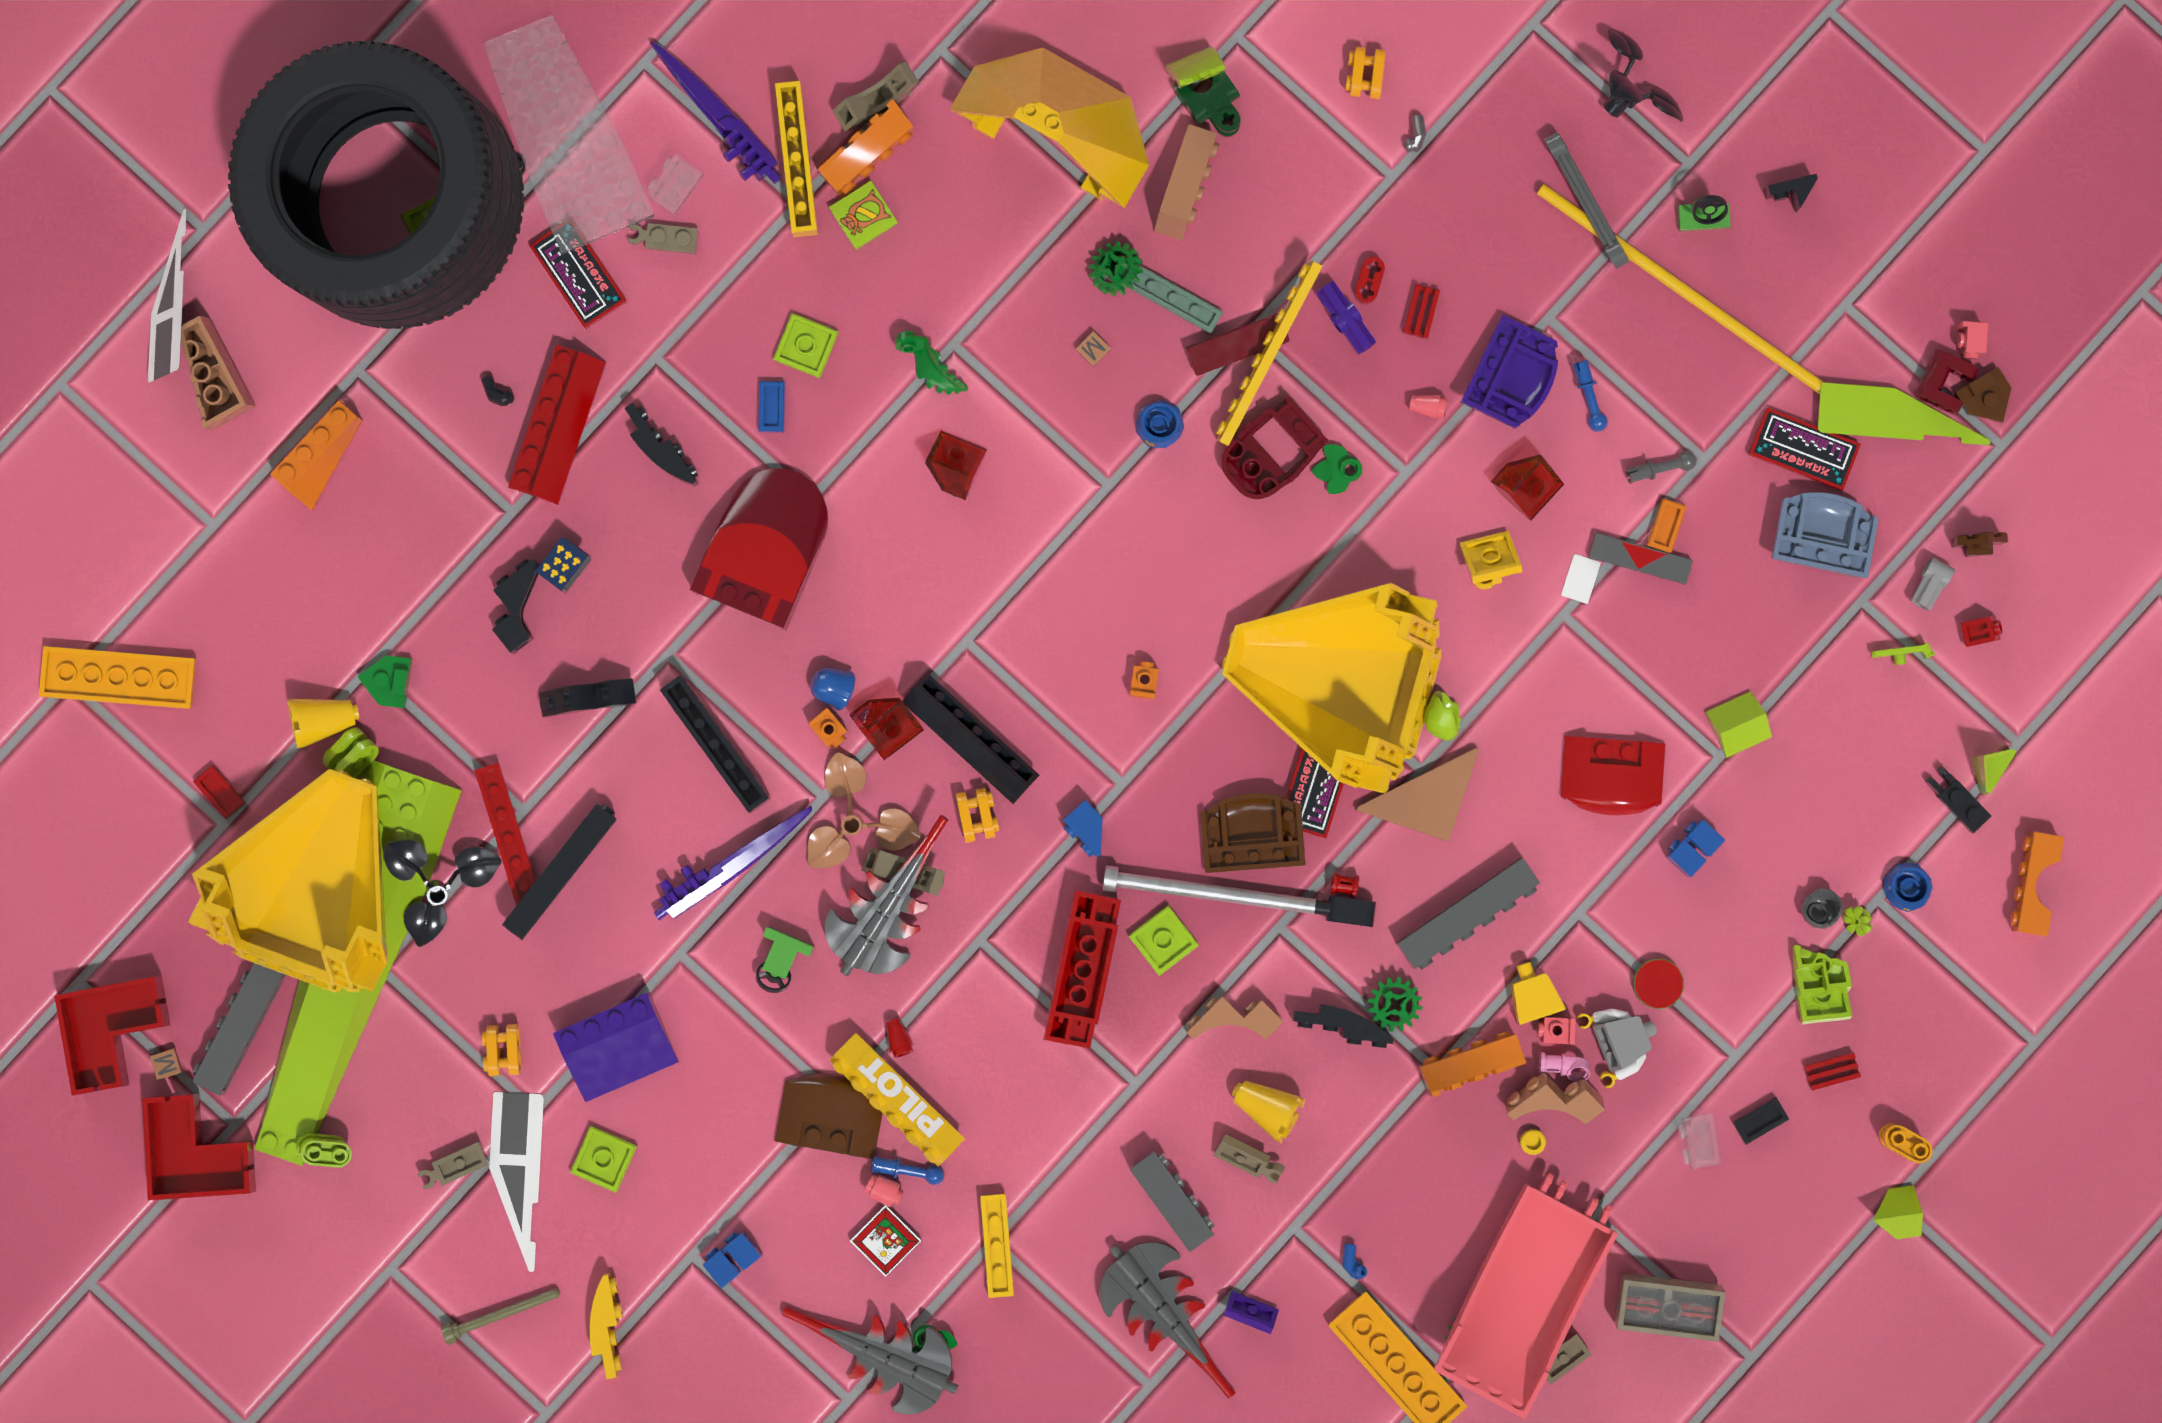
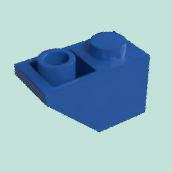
[1063,800,1103,857]

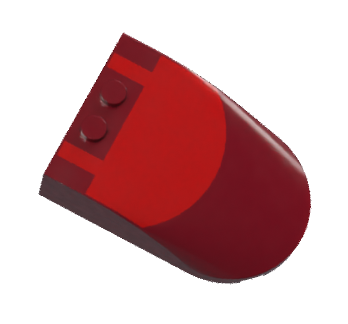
[690,468,828,631]

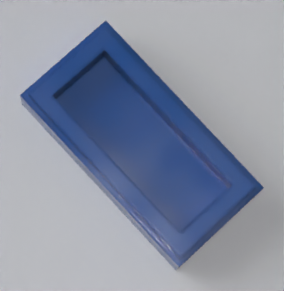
[759,381,785,433]

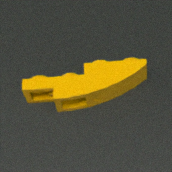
[590,1272,623,1379]

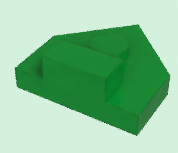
[358,655,412,709]

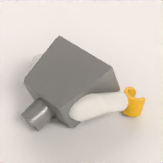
[1577,1009,1657,1088]

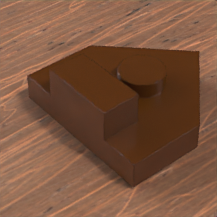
[1954,367,2011,423]
[1951,532,2008,557]

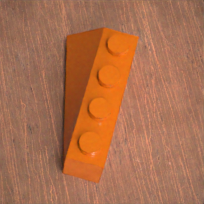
[818,99,914,196]
[270,400,363,511]
[1418,1031,1526,1097]

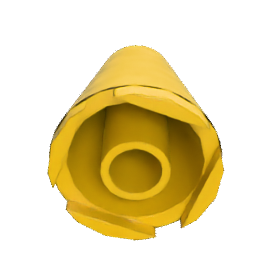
[287,698,359,748]
[1232,1080,1305,1143]

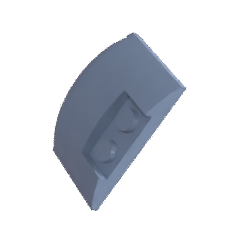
[1771,492,1879,579]

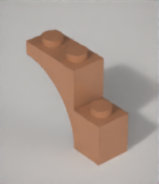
[1186,996,1283,1040]
[1505,1072,1605,1124]

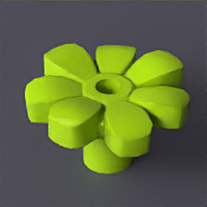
[1843,906,1873,936]

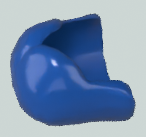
[810,667,855,710]

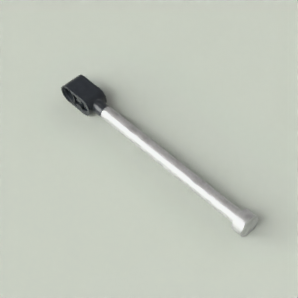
[1103,865,1376,927]

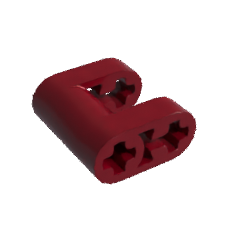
[1914,349,1979,415]

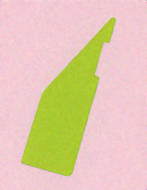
[1818,382,1990,445]

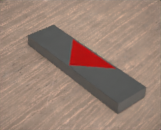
[1588,533,1693,585]

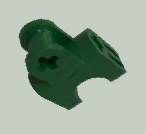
[1173,72,1241,137]

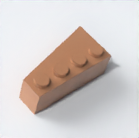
[1154,124,1219,241]
[181,316,256,430]

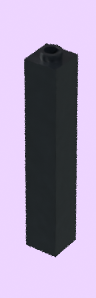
[502,804,617,941]

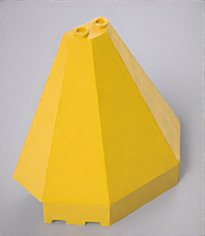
[950,48,1149,208]
[1222,583,1442,794]
[188,769,388,992]

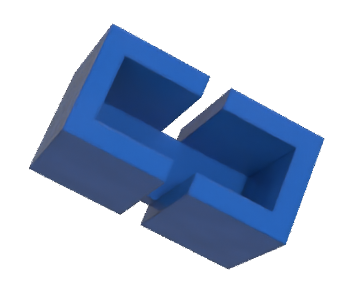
[1666,820,1725,877]
[703,1231,763,1289]

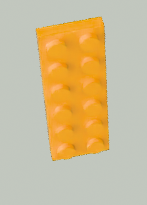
[39,646,197,709]
[1327,1291,1468,1423]

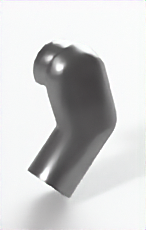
[1405,115,1426,152]

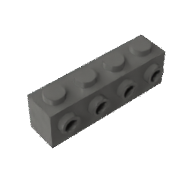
[1129,1150,1215,1252]

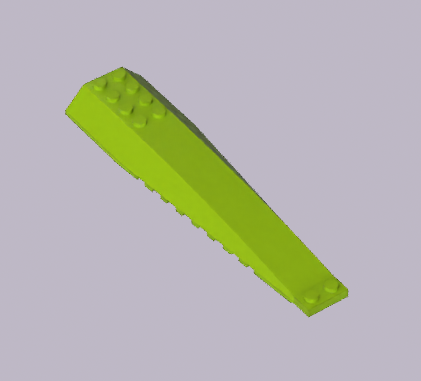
[254,760,462,1166]

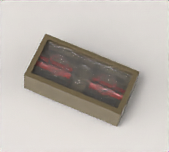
[1614,1272,1726,1342]

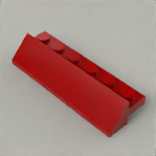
[508,345,606,505]
[1043,890,1121,1049]

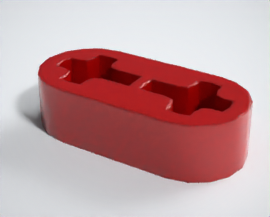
[1354,257,1385,305]

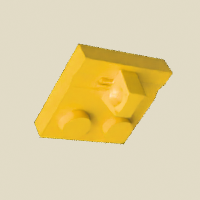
[1460,531,1522,585]

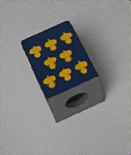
[535,537,591,594]

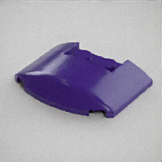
[1461,315,1558,429]

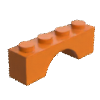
[2010,832,2064,937]

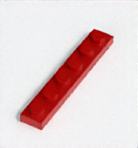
[474,763,535,906]

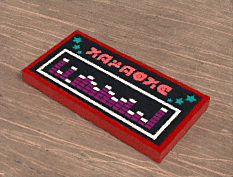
[529,218,627,330]
[1748,408,1861,491]
[1286,748,1344,839]

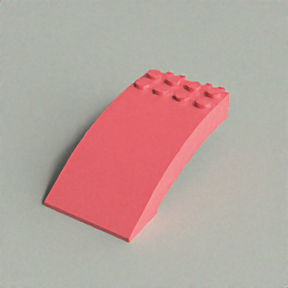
[1434,1173,1618,1419]

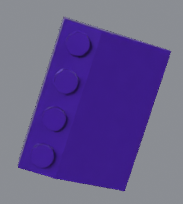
[553,992,679,1102]

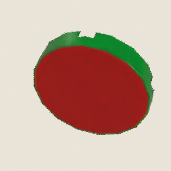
[1633,959,1684,1009]

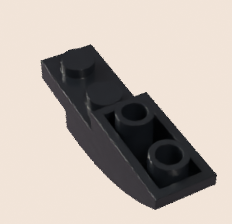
[624,403,699,487]
[1292,1004,1394,1048]

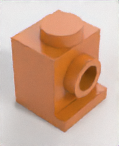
[1130,661,1159,700]
[808,708,848,748]

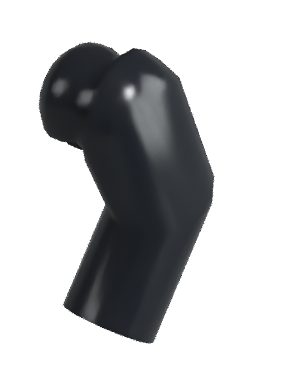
[481,376,514,406]

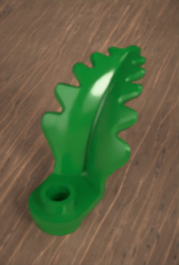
[894,331,968,395]

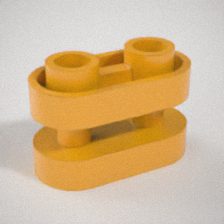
[1345,47,1386,100]
[956,788,999,843]
[482,1024,522,1076]
[1879,1124,1933,1163]

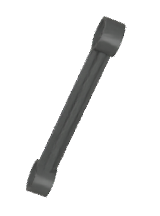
[1544,131,1630,269]

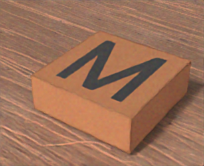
[1076,331,1111,367]
[149,1048,183,1080]

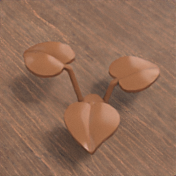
[807,752,921,868]

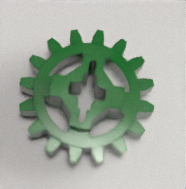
[1089,241,1143,297]
[1367,977,1423,1032]

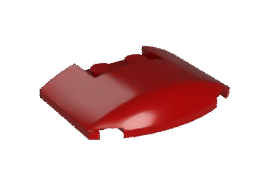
[1560,736,1666,816]

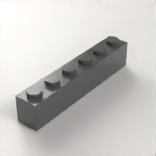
[1396,858,1540,970]
[192,963,286,1096]

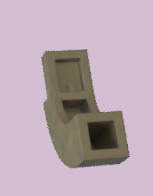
[832,61,919,132]
[862,847,945,896]

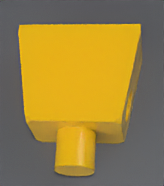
[1510,962,1566,1025]

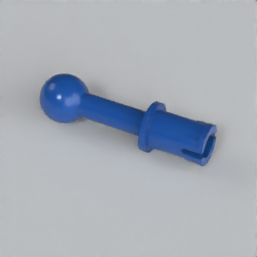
[1572,359,1608,432]
[871,1156,944,1185]

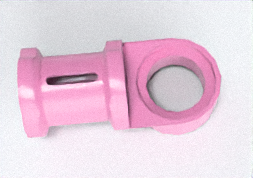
[1539,1052,1590,1082]

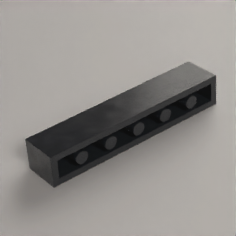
[902,673,1040,804]
[660,675,771,814]

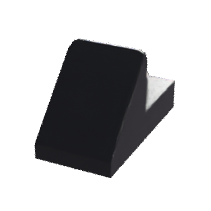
[1764,174,1818,212]

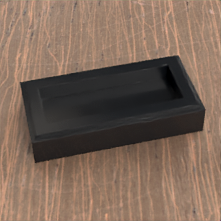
[1732,1097,1789,1145]

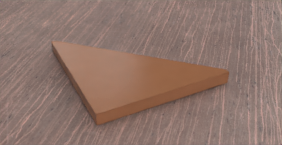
[1356,748,1479,841]

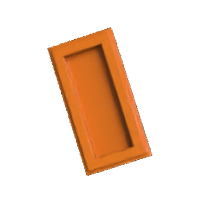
[1646,498,1687,554]

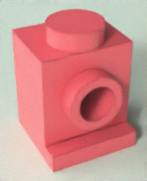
[1957,321,1988,360]
[1537,1017,1576,1044]

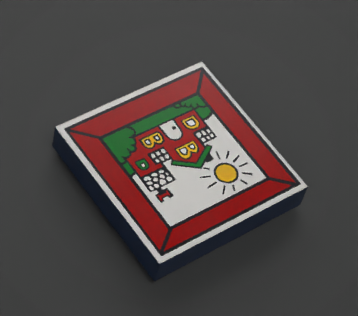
[850,1205,922,1277]

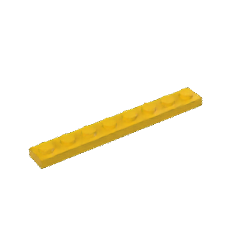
[1216,261,1322,446]

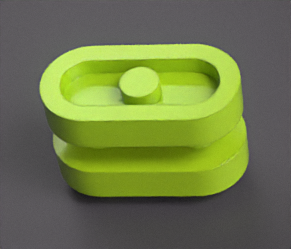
[323,727,379,778]
[296,1133,352,1168]

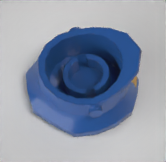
[1136,400,1184,448]
[1884,863,1933,912]

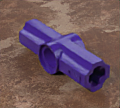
[1316,280,1376,355]

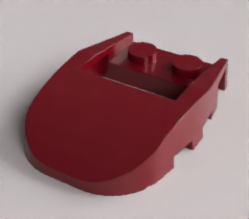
[1222,396,1329,499]

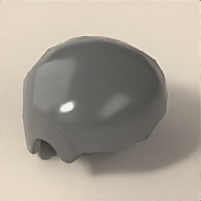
[1801,888,1843,929]

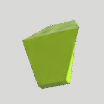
[1972,749,2017,795]
[1873,1185,1923,1240]

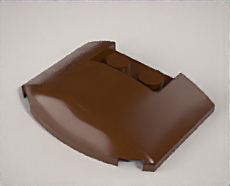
[1201,793,1306,873]
[775,1073,883,1159]

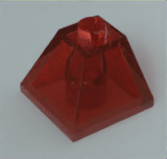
[925,431,987,500]
[1490,454,1564,521]
[849,697,924,760]

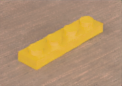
[980,1193,1014,1298]

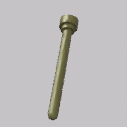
[441,1288,560,1345]

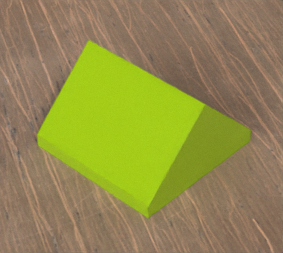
[1705,692,1772,758]

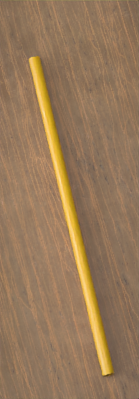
[1537,184,1825,395]

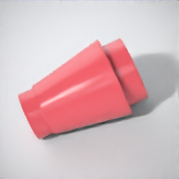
[1410,395,1448,420]

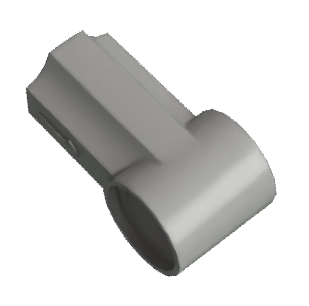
[1910,557,1955,611]

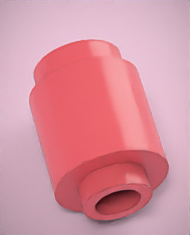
[864,1174,904,1208]

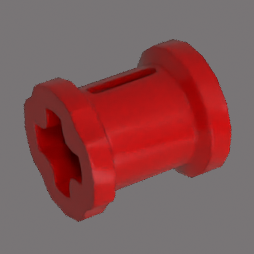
[1330,872,1360,898]

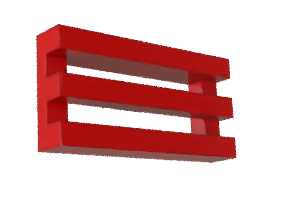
[1403,284,1440,339]
[1804,1052,1861,1091]

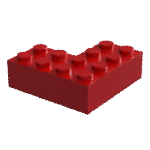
[54,976,170,1096]
[142,1093,256,1201]

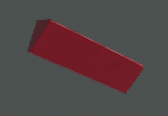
[1186,313,1290,376]

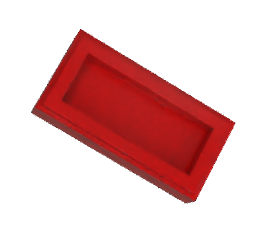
[193,765,246,820]

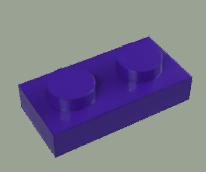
[1223,1291,1279,1334]

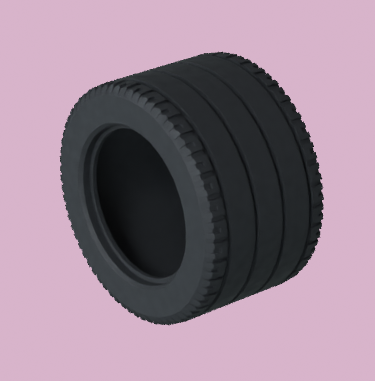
[228,41,524,329]

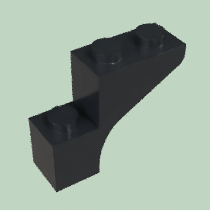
[492,559,540,655]
[539,678,636,717]

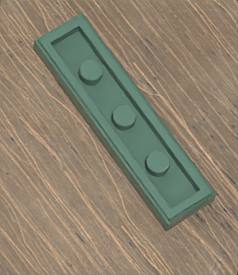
[1127,265,1223,335]

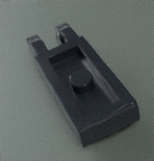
[1925,767,1991,834]

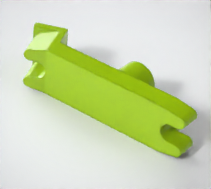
[1871,642,1936,665]

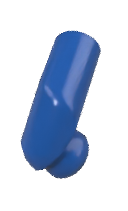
[1342,1243,1367,1279]

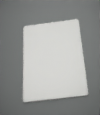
[1561,554,1601,604]

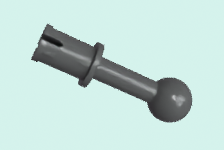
[1625,451,1697,484]

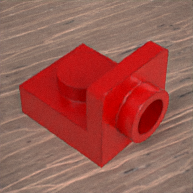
[1960,615,2003,647]

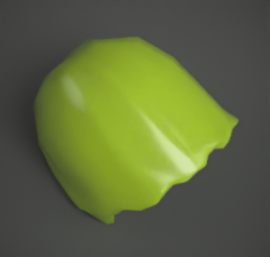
[1423,690,1461,741]

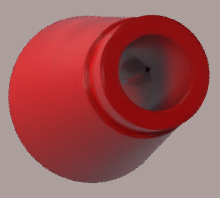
[886,1018,914,1058]

